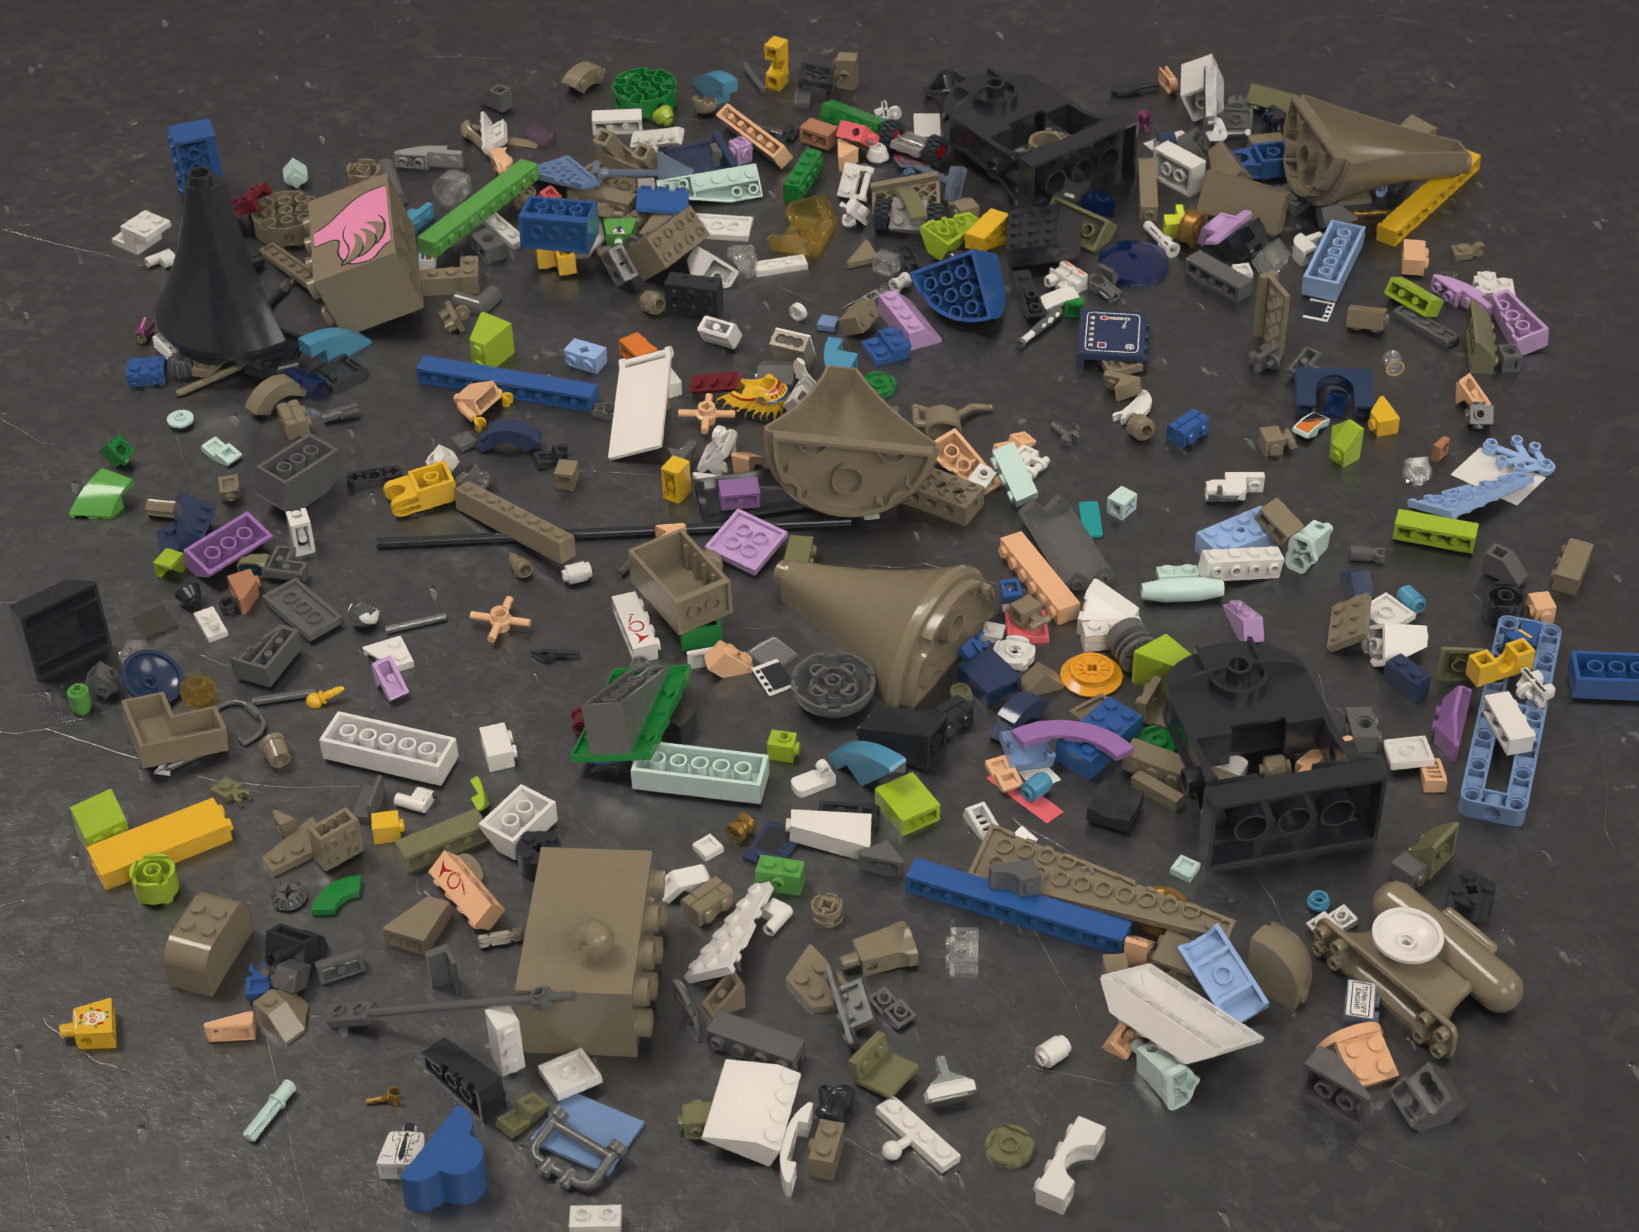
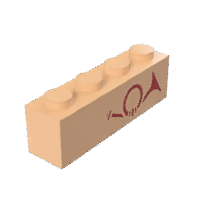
[428,850,505,931]

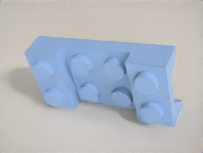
[1177,923,1269,1023]

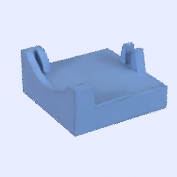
[999,721,1056,772]

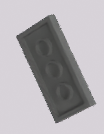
[262,578,344,641]

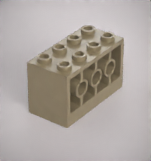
[626,205,710,281]

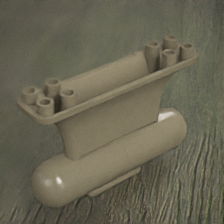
[1311,880,1524,1059]

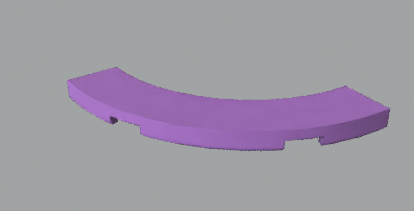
[1011,720,1134,761]

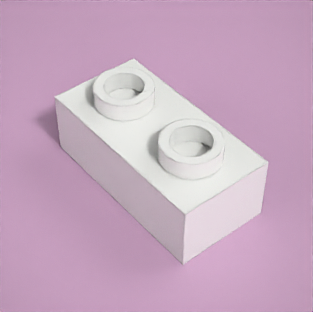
[569,1205,622,1232]

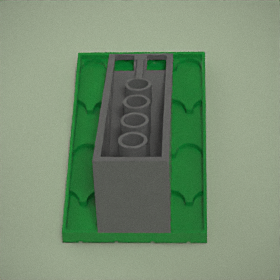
[570,664,692,763]

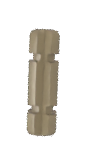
[477,927,523,948]

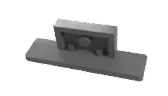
[824,962,877,1052]

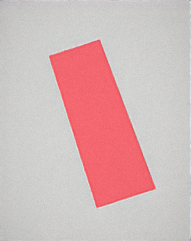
[986,776,1064,823]

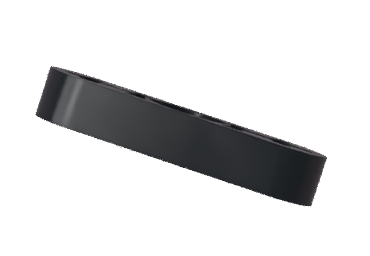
[346,465,403,490]

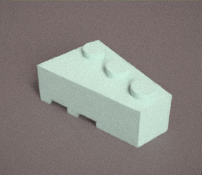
[990,442,1038,508]

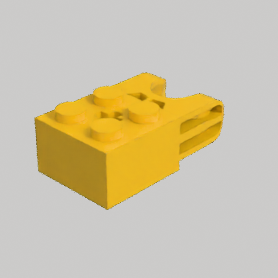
[383,460,456,517]

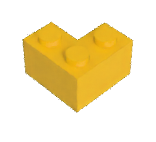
[535,249,577,276]

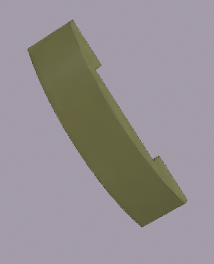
[889,186,928,221]

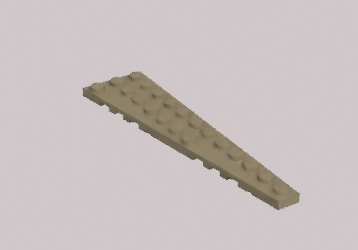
[968,823,1236,941]

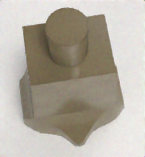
[839,920,919,976]

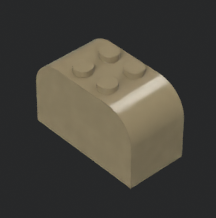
[164,892,254,997]

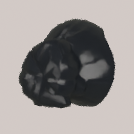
[815,1084,855,1123]

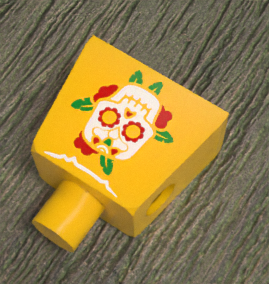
[59,998,117,1049]

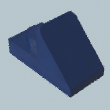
[1340,568,1375,600]

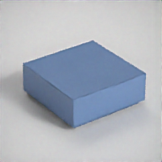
[817,314,839,333]

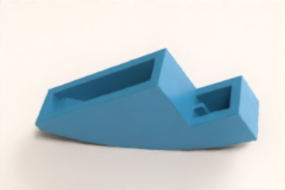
[692,70,738,104]
[298,328,372,364]
[824,337,858,370]
[828,741,906,786]

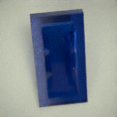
[1081,190,1116,218]

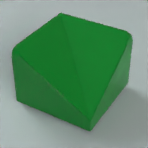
[1064,297,1084,318]

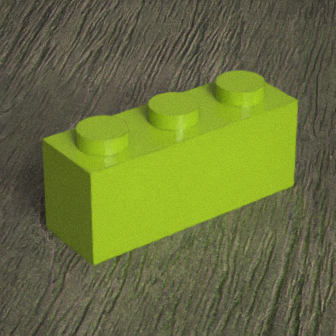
[1384,277,1444,317]

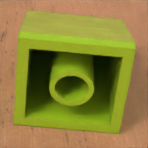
[469,312,515,367]
[1132,634,1192,695]

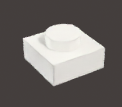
[982,621,1006,643]

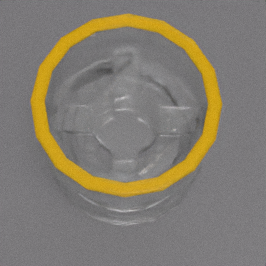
[1382,350,1404,376]

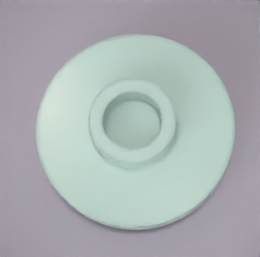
[167,410,194,429]

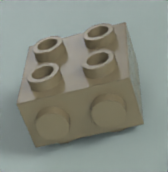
[308,807,364,871]

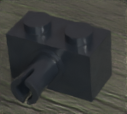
[265,923,319,967]

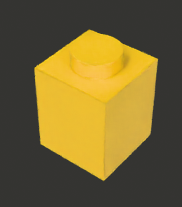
[371,810,405,845]

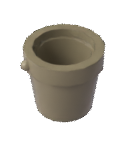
[259,732,291,768]

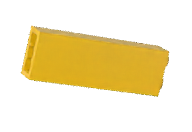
[86,798,234,891]

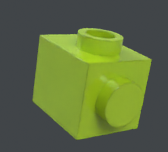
[767,730,801,763]

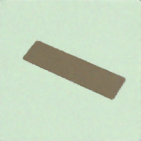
[506,137,541,149]

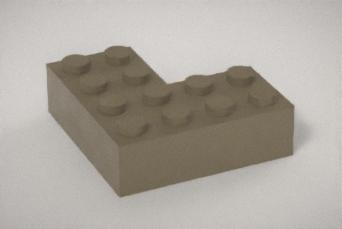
[121,692,229,768]

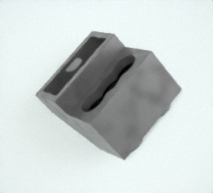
[1388,1062,1468,1131]

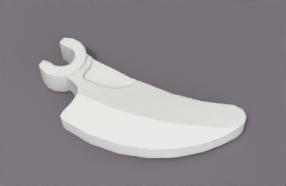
[1112,390,1152,425]

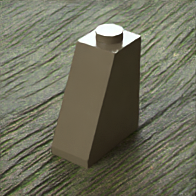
[383,896,451,956]

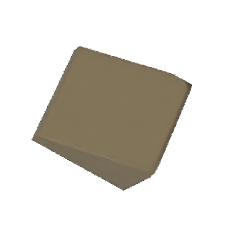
[272,810,297,840]

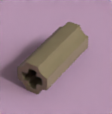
[145,499,176,519]

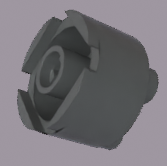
[1176,127,1211,160]

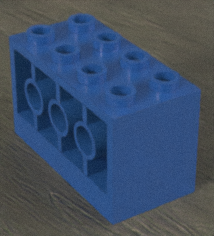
[167,118,223,197]
[518,196,599,254]

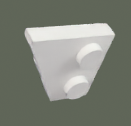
[363,636,414,672]

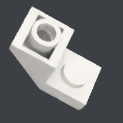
[662,864,711,904]

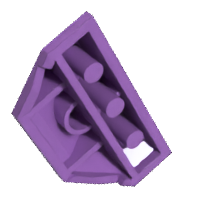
[1431,685,1472,762]

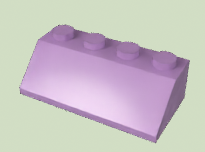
[878,290,942,351]

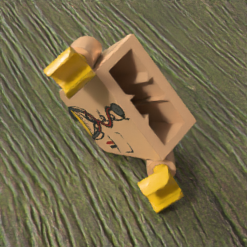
[454,381,513,432]

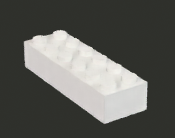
[319,711,459,786]

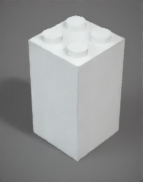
[1180,54,1224,122]

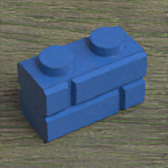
[1166,408,1210,448]

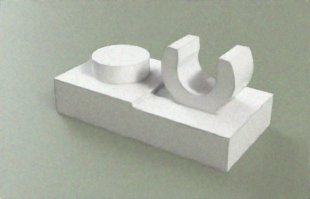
[194,606,228,643]

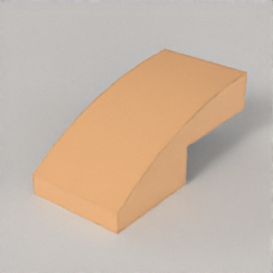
[992,431,1036,451]
[984,755,1023,793]

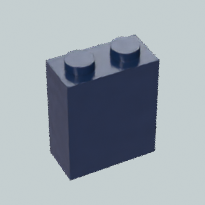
[957,648,1022,708]

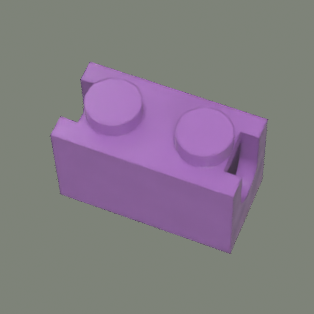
[718,477,760,511]

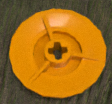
[1060,652,1123,698]

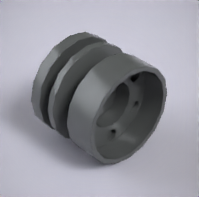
[1105,617,1155,673]

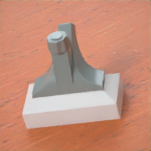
[924,1056,976,1104]

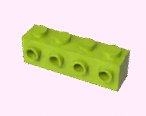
[1392,509,1479,554]

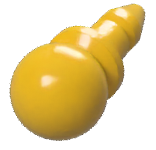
[306,686,344,709]

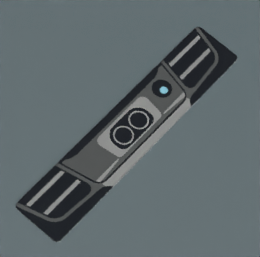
[841,278,892,311]

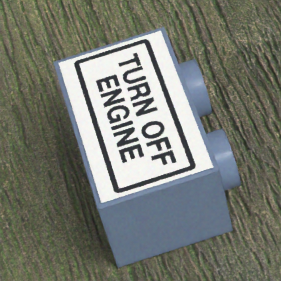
[1342,979,1380,1029]

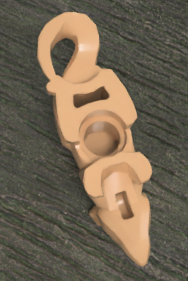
[489,147,513,175]

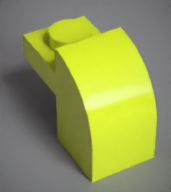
[1163,204,1186,239]

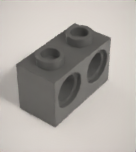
[600,243,639,287]

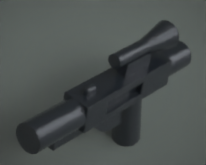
[769,123,800,147]

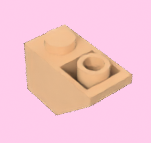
[704,640,754,678]

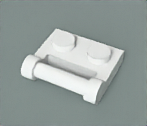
[837,162,874,202]

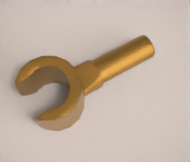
[366,1086,400,1106]

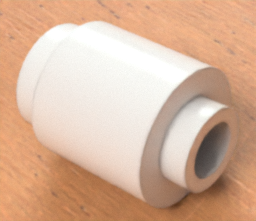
[561,561,592,585]
[1035,1035,1071,1068]

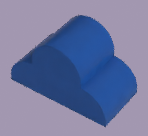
[400,1105,488,1212]

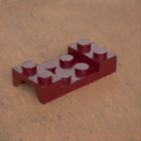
[231,181,273,218]

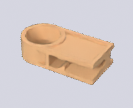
[1158,66,1179,94]

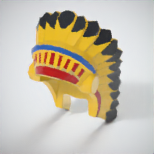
[715,374,790,423]

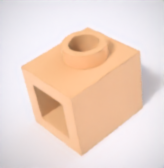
[1525,591,1557,623]

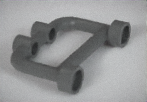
[529,1105,629,1190]

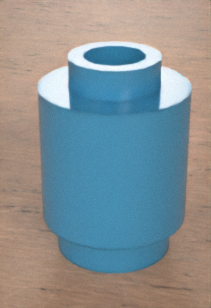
[1396,585,1426,614]
[1020,772,1053,802]

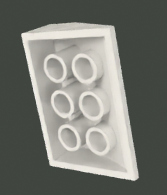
[701,1059,801,1167]

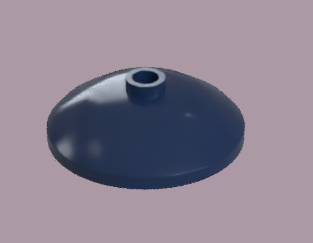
[121,650,184,703]

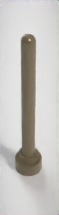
[176,364,245,397]

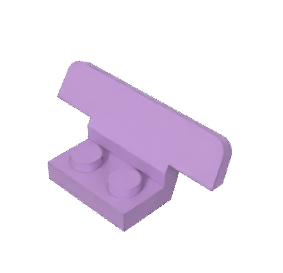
[1197,210,1252,247]

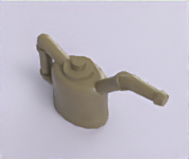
[910,403,993,440]

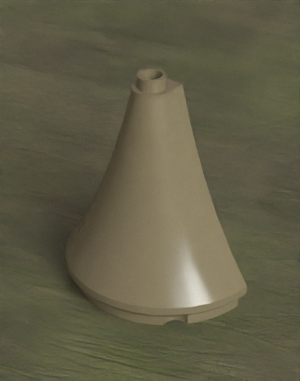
[1283,95,1472,207]
[763,365,940,517]
[773,559,998,709]

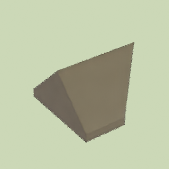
[702,971,745,1019]

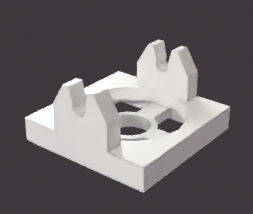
[697,429,737,475]

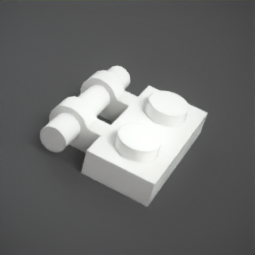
[1018,444,1050,480]

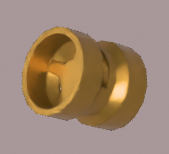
[725,812,756,843]

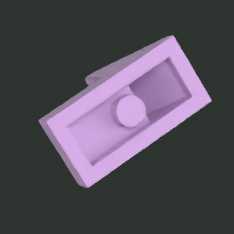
[371,655,409,702]

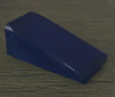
[284,367,327,394]

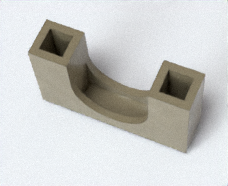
[593,128,658,180]

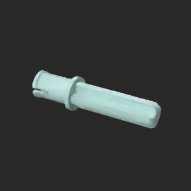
[243,1079,296,1142]

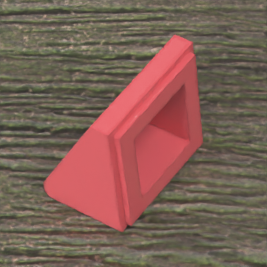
[538,185,562,198]

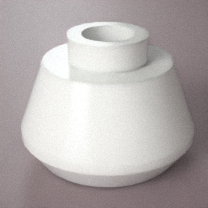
[866,142,889,164]

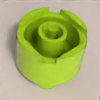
[129,853,180,905]

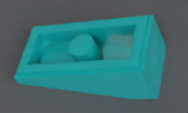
[1078,501,1103,538]

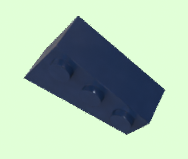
[173,492,217,551]

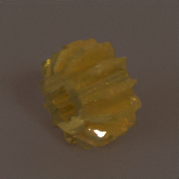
[180,673,216,707]

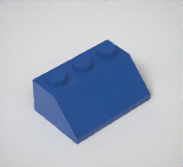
[636,185,689,214]

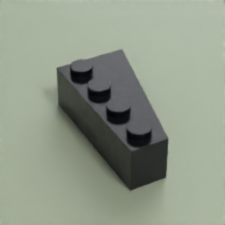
[421,1037,506,1124]

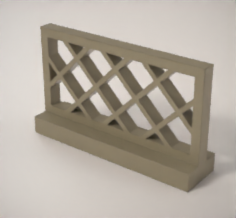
[871,171,941,216]
[1253,270,1290,357]

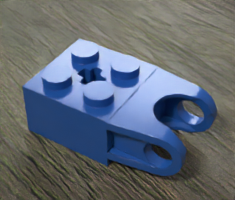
[1233,141,1286,179]

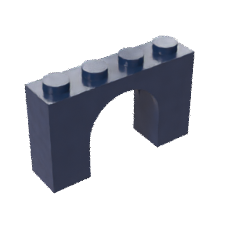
[1294,367,1374,418]

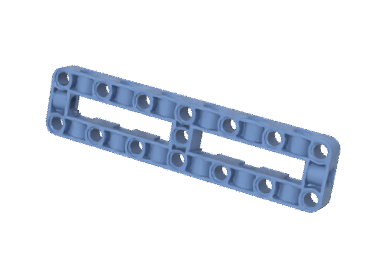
[1458,615,1562,827]

